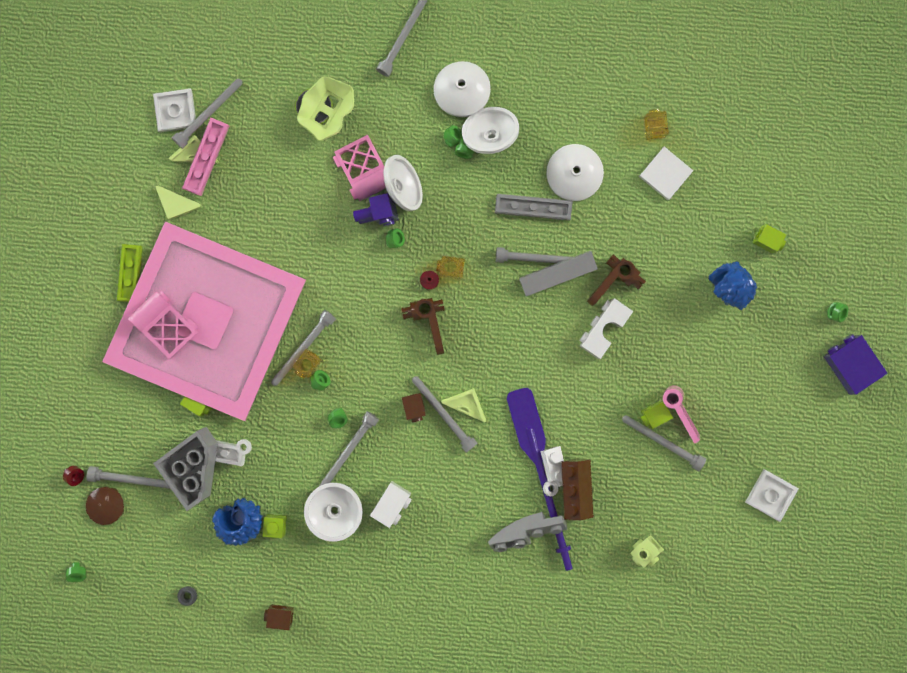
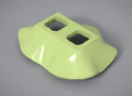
[297,77,354,141]

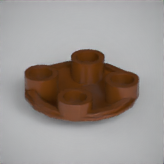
[86,487,124,525]

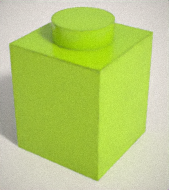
[753,224,787,254]
[180,397,212,416]
[640,400,673,429]
[262,514,287,538]

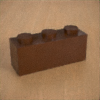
[561,459,594,521]

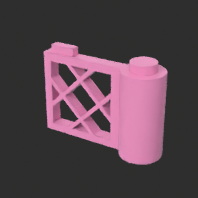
[333,135,386,201]
[128,291,198,359]
[663,385,700,444]

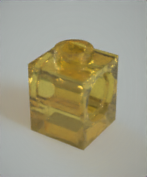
[644,109,669,140]
[436,256,465,279]
[292,348,323,379]

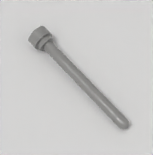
[376,0,428,77]
[172,79,242,149]
[495,247,572,263]
[271,309,336,386]
[412,376,478,453]
[319,411,379,486]
[622,415,706,472]
[87,466,171,489]

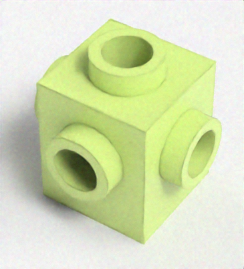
[631,535,664,568]

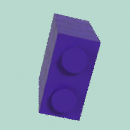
[823,334,888,395]

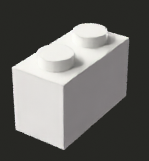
[370,481,412,528]

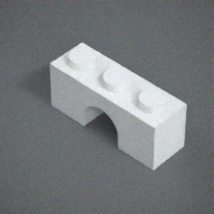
[579,298,633,359]

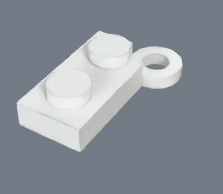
[215,439,252,466]
[541,446,564,496]

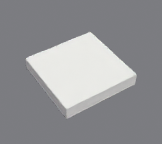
[153,89,196,133]
[639,147,693,200]
[745,469,799,522]

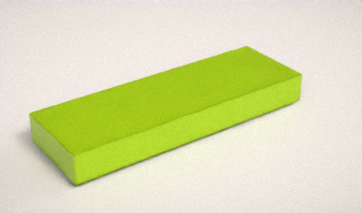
[116,244,143,302]

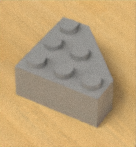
[153,427,218,511]

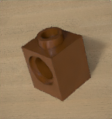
[402,393,426,423]
[264,604,294,631]

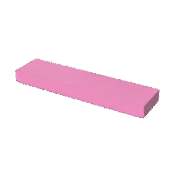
[182,118,229,196]

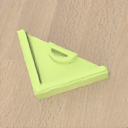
[169,135,219,164]
[155,186,202,220]
[441,388,486,422]

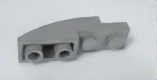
[488,512,568,552]

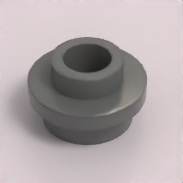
[177,586,197,606]

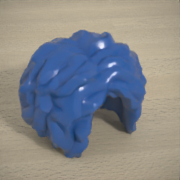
[708,261,757,310]
[212,498,263,546]

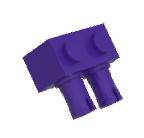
[353,193,399,227]

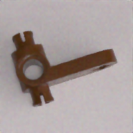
[587,254,646,306]
[401,298,445,355]

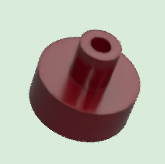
[420,270,439,290]
[63,465,85,486]

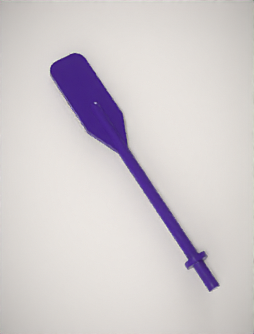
[507,388,573,571]

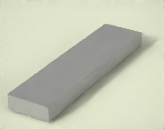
[495,194,572,221]
[519,250,598,296]

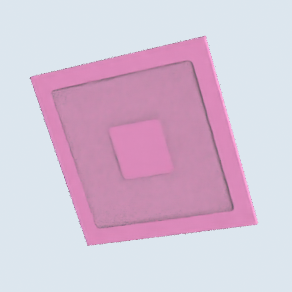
[102,222,306,421]

